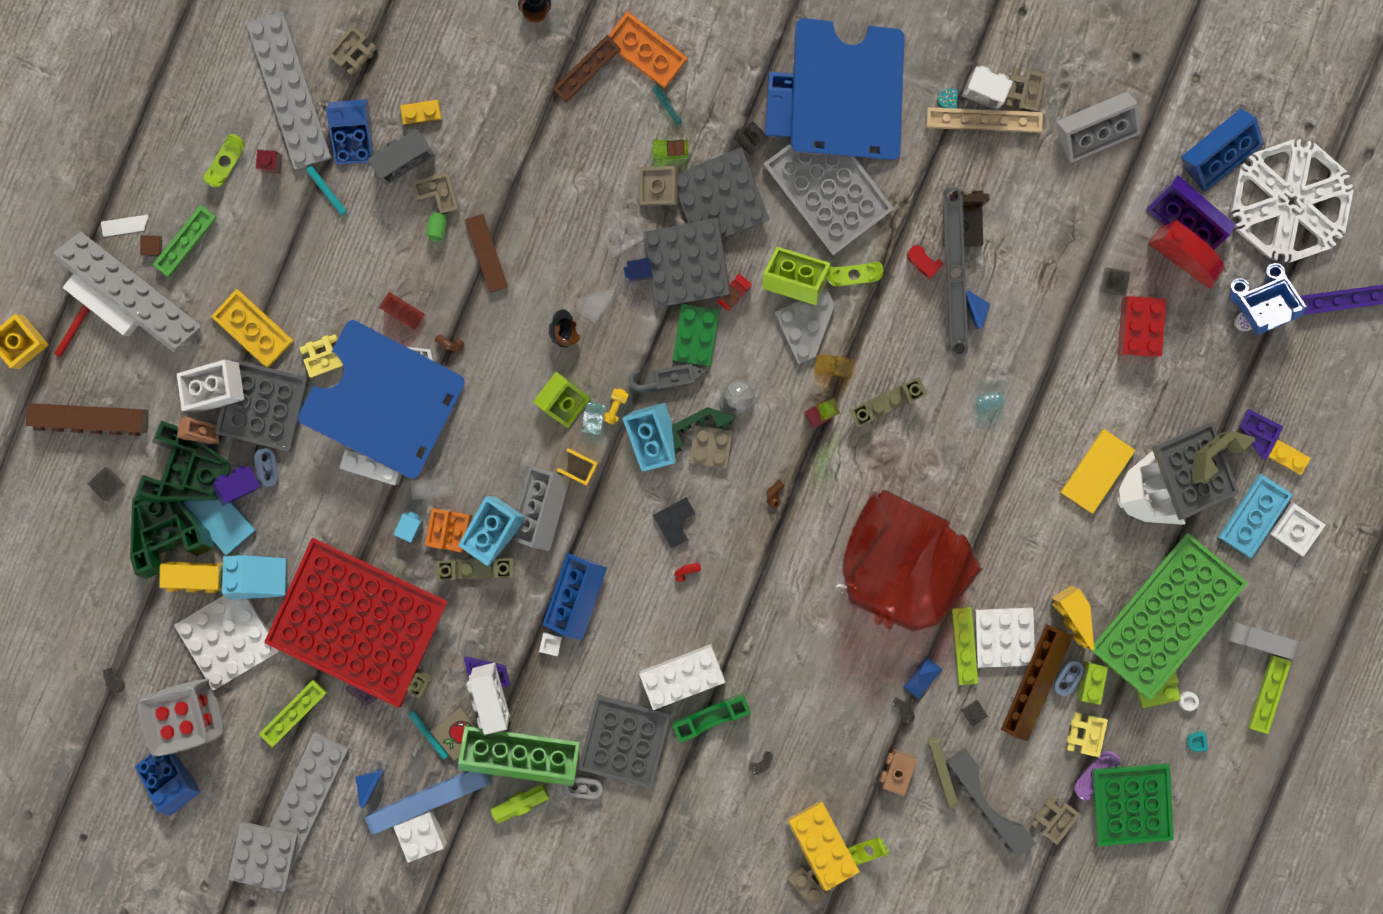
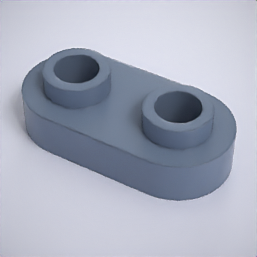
[254,448,278,487]
[1053,660,1084,696]

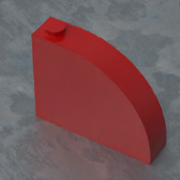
[1148,220,1225,289]

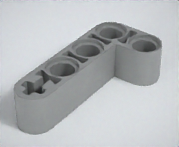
[1222,620,1299,660]

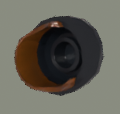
[518,0,551,23]
[548,309,580,348]

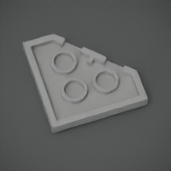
[774,288,835,364]

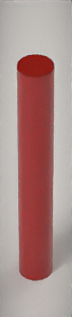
[54,304,90,357]

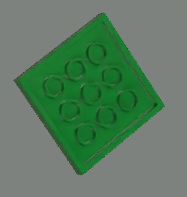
[1092,763,1174,846]

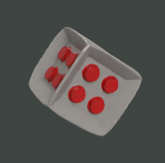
[138,679,223,756]

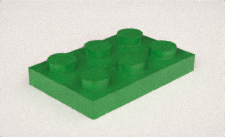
[672,304,720,367]

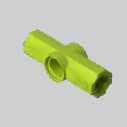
[491,783,550,824]

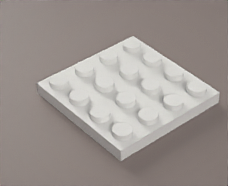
[174,595,280,691]

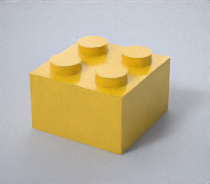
[0,314,49,369]

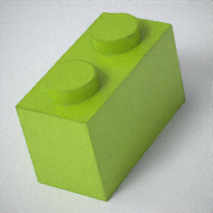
[1076,660,1108,705]

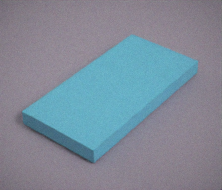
[1217,474,1293,559]
[183,500,256,555]

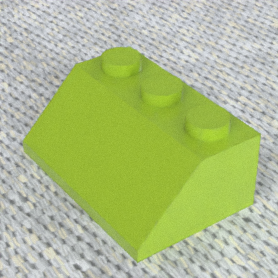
[762,247,831,305]

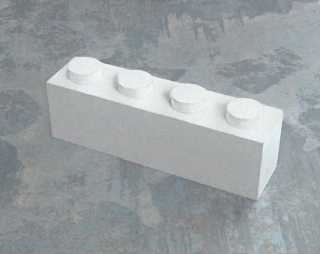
[62,274,138,337]

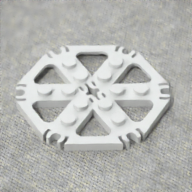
[1229,139,1354,263]

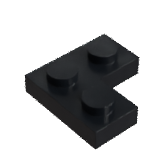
[653,497,696,549]

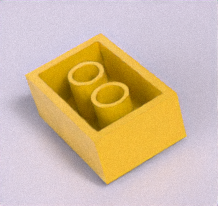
[159,562,223,593]

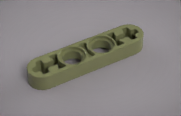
[927,736,959,810]

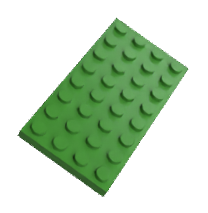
[1090,533,1248,700]

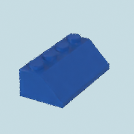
[1181,109,1264,192]
[543,553,607,640]

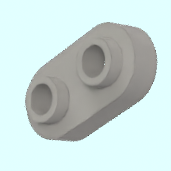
[564,777,603,799]

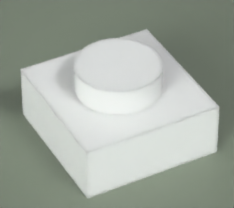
[539,633,562,656]

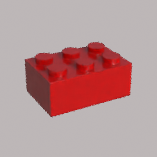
[1118,296,1166,358]

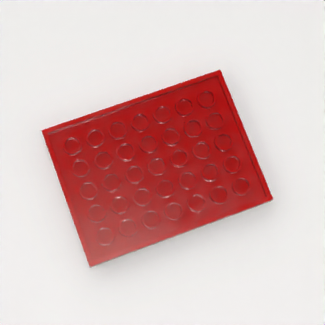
[264,538,449,708]

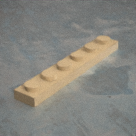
[926,107,1043,133]

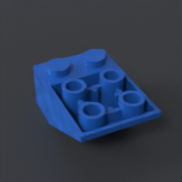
[765,72,793,137]
[326,99,373,165]
[135,753,200,816]

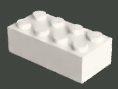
[639,644,725,710]

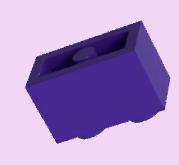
[212,466,261,507]

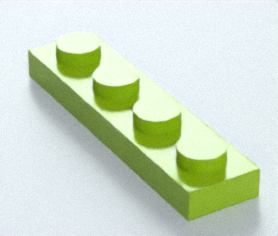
[951,607,978,685]
[1248,655,1292,734]
[259,679,328,747]

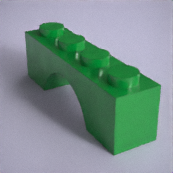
[672,692,751,743]

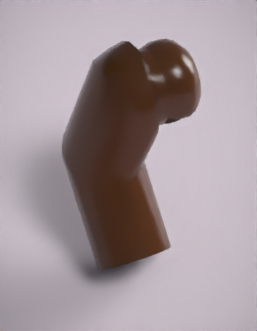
[434,334,464,352]
[766,479,785,508]

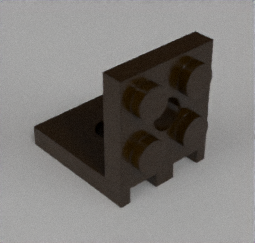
[943,190,989,247]

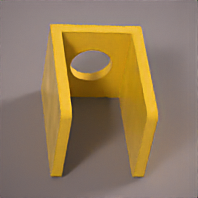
[556,448,599,486]

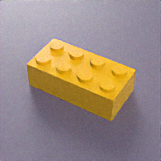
[786,801,859,891]

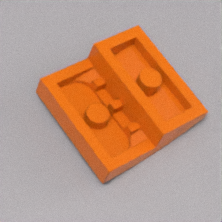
[425,508,472,553]

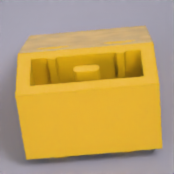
[1052,586,1094,651]

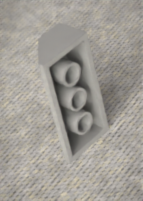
[1056,92,1141,163]
[511,465,570,551]

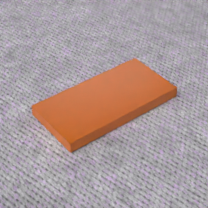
[609,11,688,89]

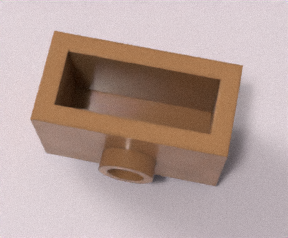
[879,749,917,796]

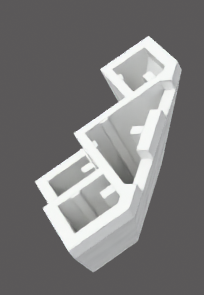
[1118,451,1186,525]

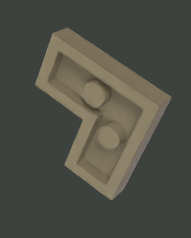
[411,172,459,214]

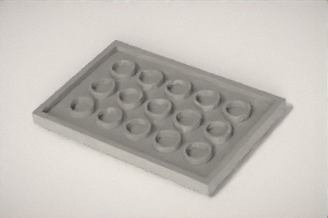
[763,142,894,256]

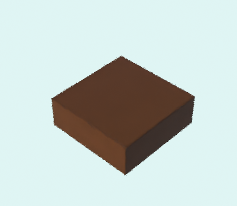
[140,235,162,256]

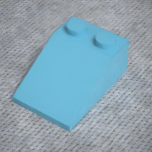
[622,403,676,472]
[458,496,525,566]
[222,555,287,600]

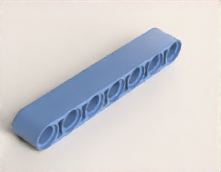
[364,771,493,834]

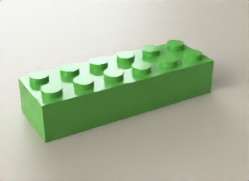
[458,726,580,786]

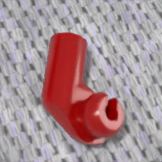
[674,562,701,582]

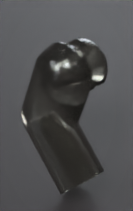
[102,667,125,692]
[892,697,915,724]
[748,751,774,775]

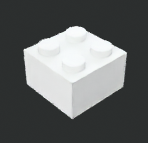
[962,66,1013,110]
[394,809,447,863]

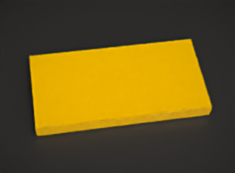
[211,289,294,368]
[1060,429,1136,514]

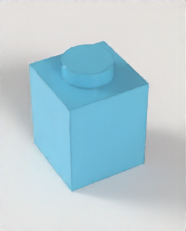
[394,511,423,542]

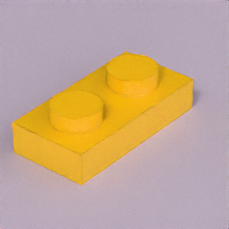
[400,100,442,126]
[1268,439,1311,475]

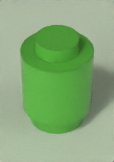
[425,213,448,243]

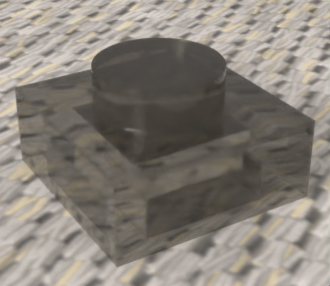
[961,699,988,727]

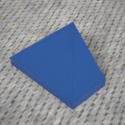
[966,291,990,329]
[903,657,943,699]
[356,769,384,808]

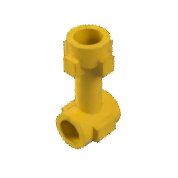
[604,388,629,425]

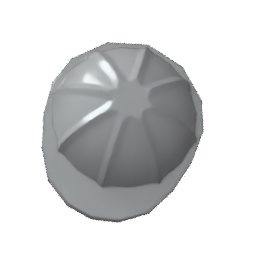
[719,380,755,415]

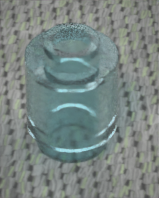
[976,390,1006,413]

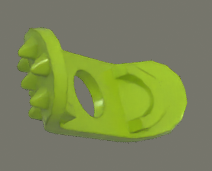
[203,134,245,188]
[827,261,883,286]
[847,837,889,866]

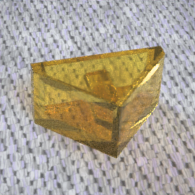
[814,354,855,379]

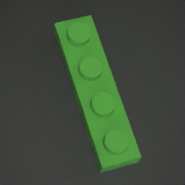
[153,205,217,277]

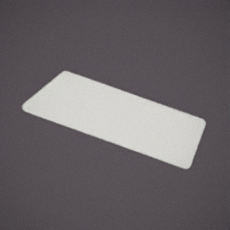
[101,215,148,237]

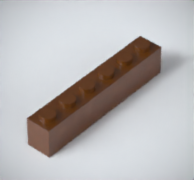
[26,403,149,436]
[1000,624,1073,741]

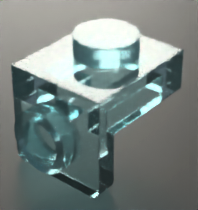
[582,403,606,435]

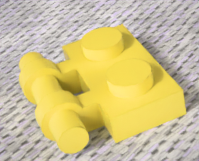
[300,334,343,378]
[1066,712,1108,757]

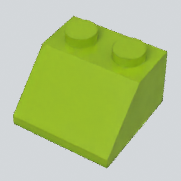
[533,372,591,428]

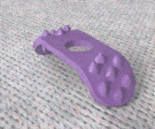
[1074,751,1121,801]

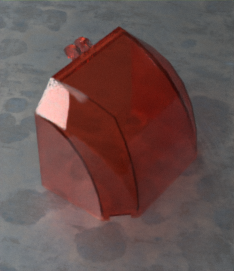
[842,490,983,632]

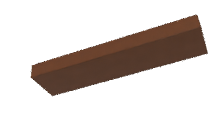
[552,34,621,103]
[465,214,508,293]

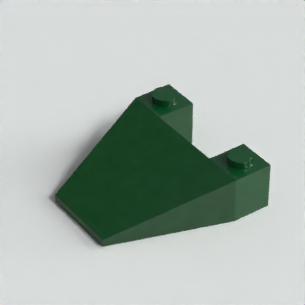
[133,421,231,503]
[130,497,214,579]

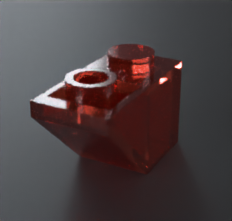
[379,292,425,330]

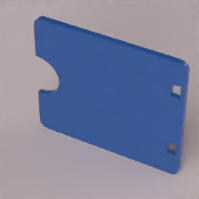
[791,18,905,160]
[298,320,465,479]

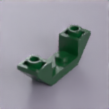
[672,407,735,454]

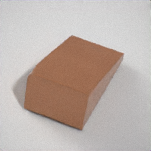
[177,417,220,445]

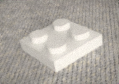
[1270,503,1325,557]

